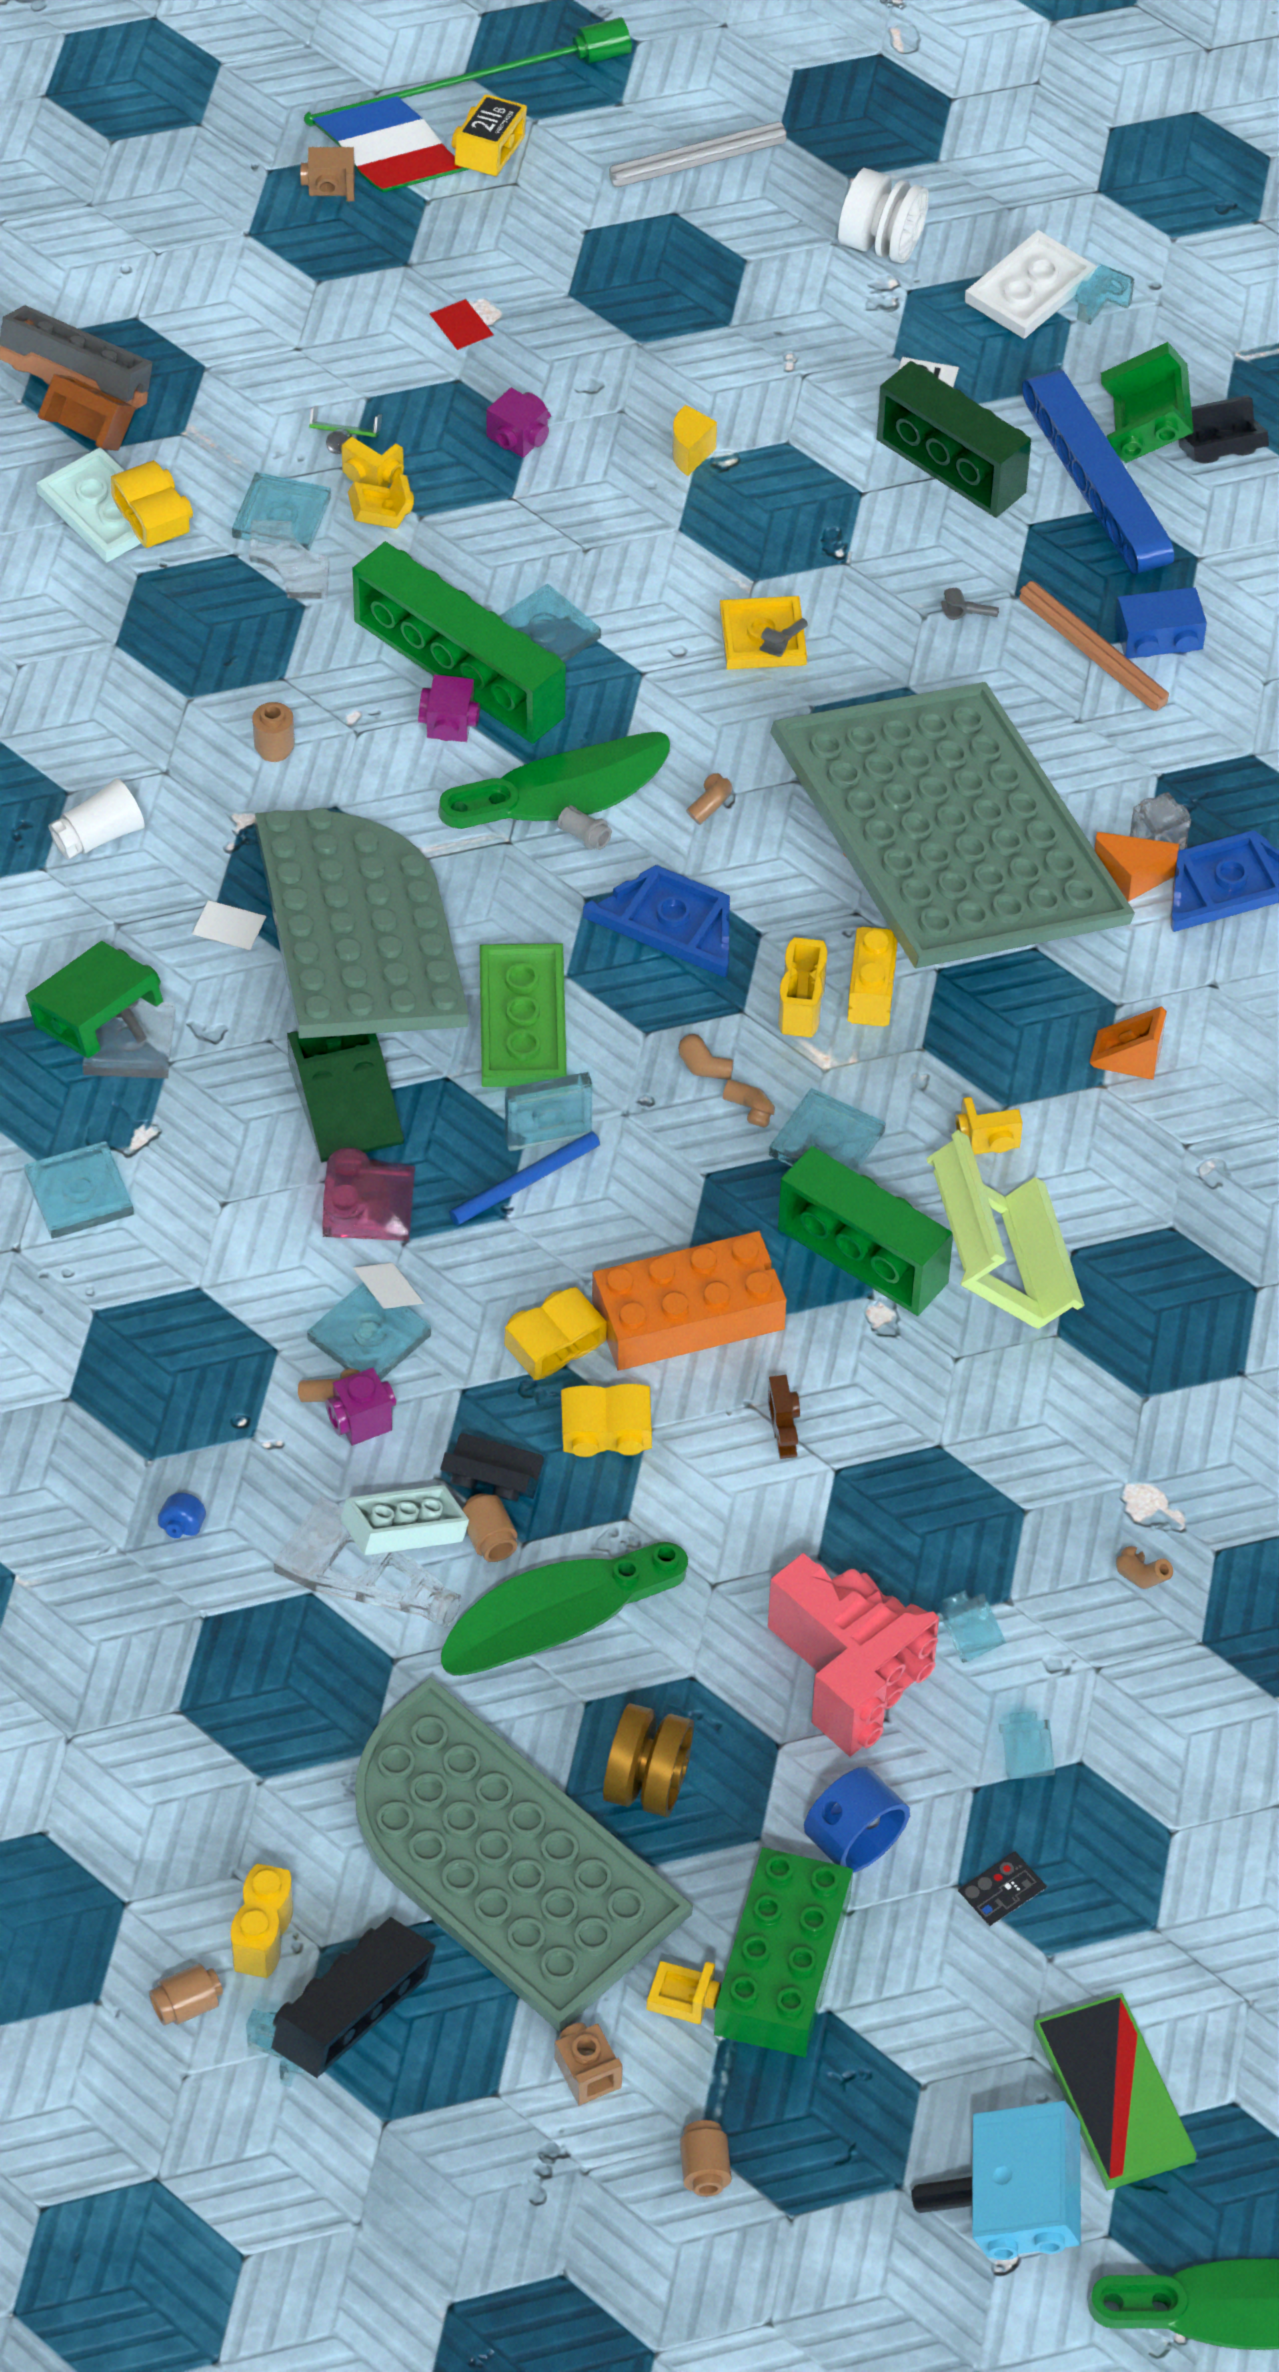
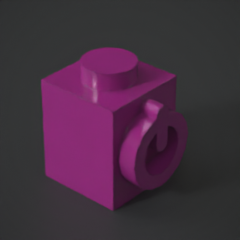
[486,387,551,458]
[418,675,480,742]
[325,1368,396,1446]

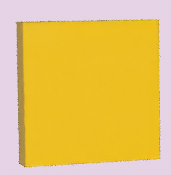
[719,596,807,670]

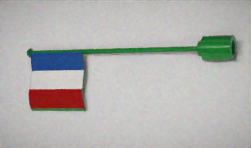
[304,17,632,193]

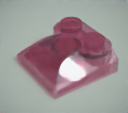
[322,1148,415,1241]

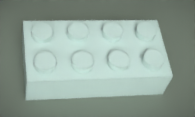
[340,1485,469,1555]

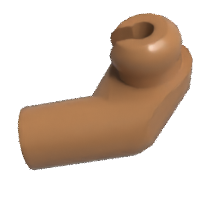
[686,773,732,825]
[678,1034,734,1080]
[723,1079,775,1128]
[298,1368,360,1402]
[1116,1546,1173,1589]

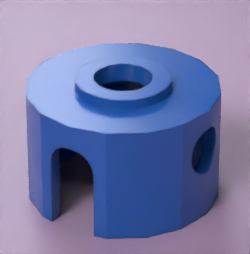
[804,1767,910,1873]

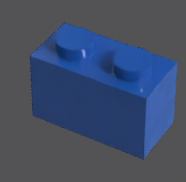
[1115,587,1207,659]

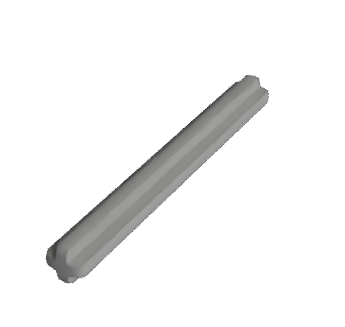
[609,121,786,188]

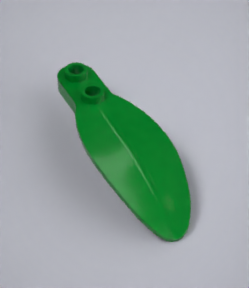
[438,732,670,829]
[441,1542,688,1676]
[1088,2259,1279,2350]

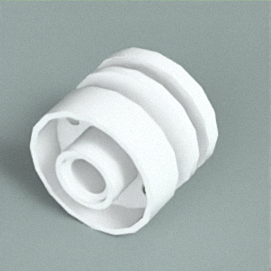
[838,168,929,264]

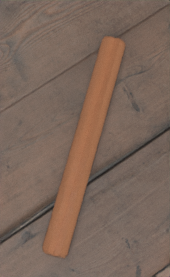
[1019,581,1169,711]

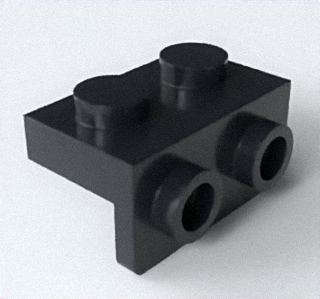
[1178,395,1269,463]
[440,1433,545,1502]

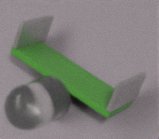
[309,405,382,454]

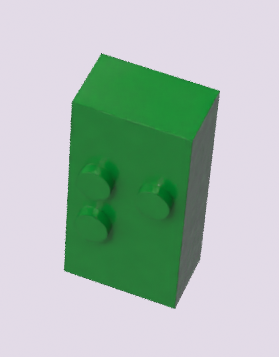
[778,1146,953,1316]

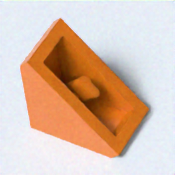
[1095,832,1179,902]
[1089,1006,1167,1080]

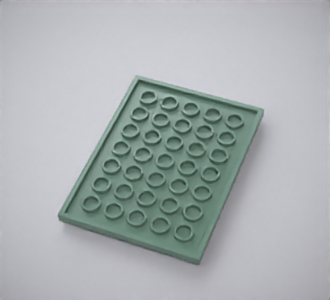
[770,682,1135,969]

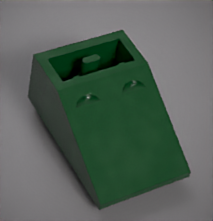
[287,1031,404,1163]

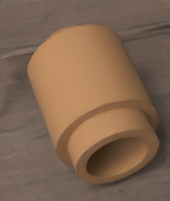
[252,702,295,762]
[462,1494,517,1562]
[149,1963,223,2026]
[679,2120,732,2197]

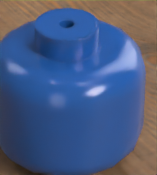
[157,1492,206,1538]

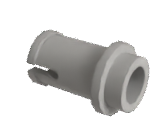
[557,805,612,850]

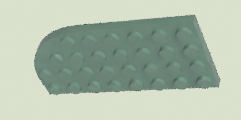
[255,808,469,1038]
[355,1677,693,2033]

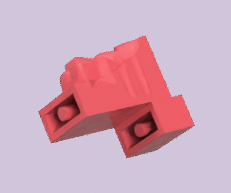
[768,1553,939,1757]

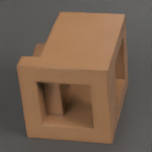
[301,147,355,201]
[555,2023,622,2105]

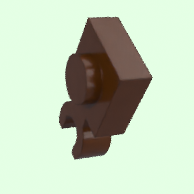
[768,1375,800,1459]

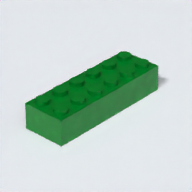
[352,541,566,744]

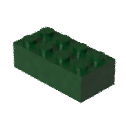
[877,360,1031,518]

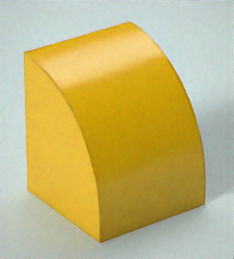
[672,404,717,476]

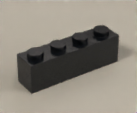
[271,1916,436,2078]

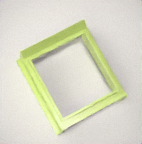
[926,1130,1084,1329]

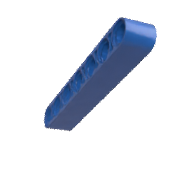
[1022,369,1174,575]

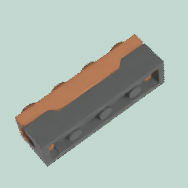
[0,305,153,410]

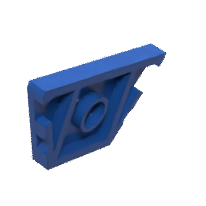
[1171,830,1279,932]
[583,865,730,978]

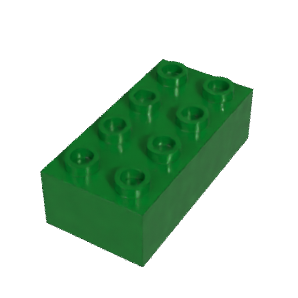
[714,1847,853,2058]

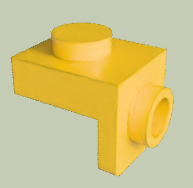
[341,437,404,488]
[348,474,414,529]
[955,1097,1023,1155]
[646,1961,721,2025]

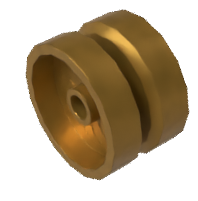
[603,1703,694,1818]

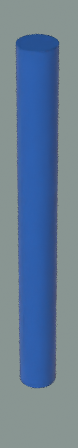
[449,1131,600,1226]

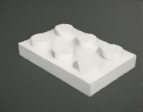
[965,230,1097,339]

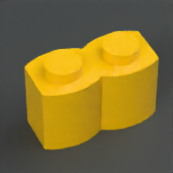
[111,460,193,548]
[778,937,827,1038]
[504,1287,607,1380]
[561,1384,652,1457]
[230,1863,293,1978]

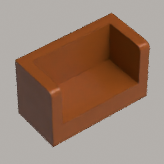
[38,374,136,451]

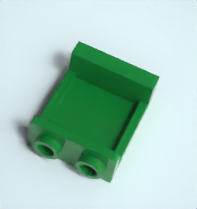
[1101,342,1193,463]
[25,940,163,1059]

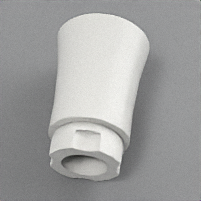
[48,778,145,860]

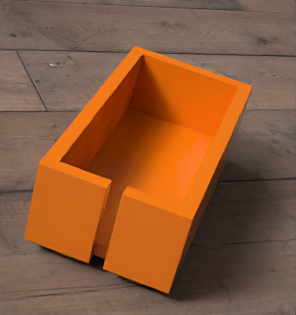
[592,1231,787,1371]

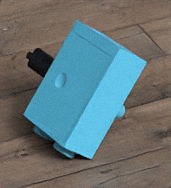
[911,2101,1081,2260]

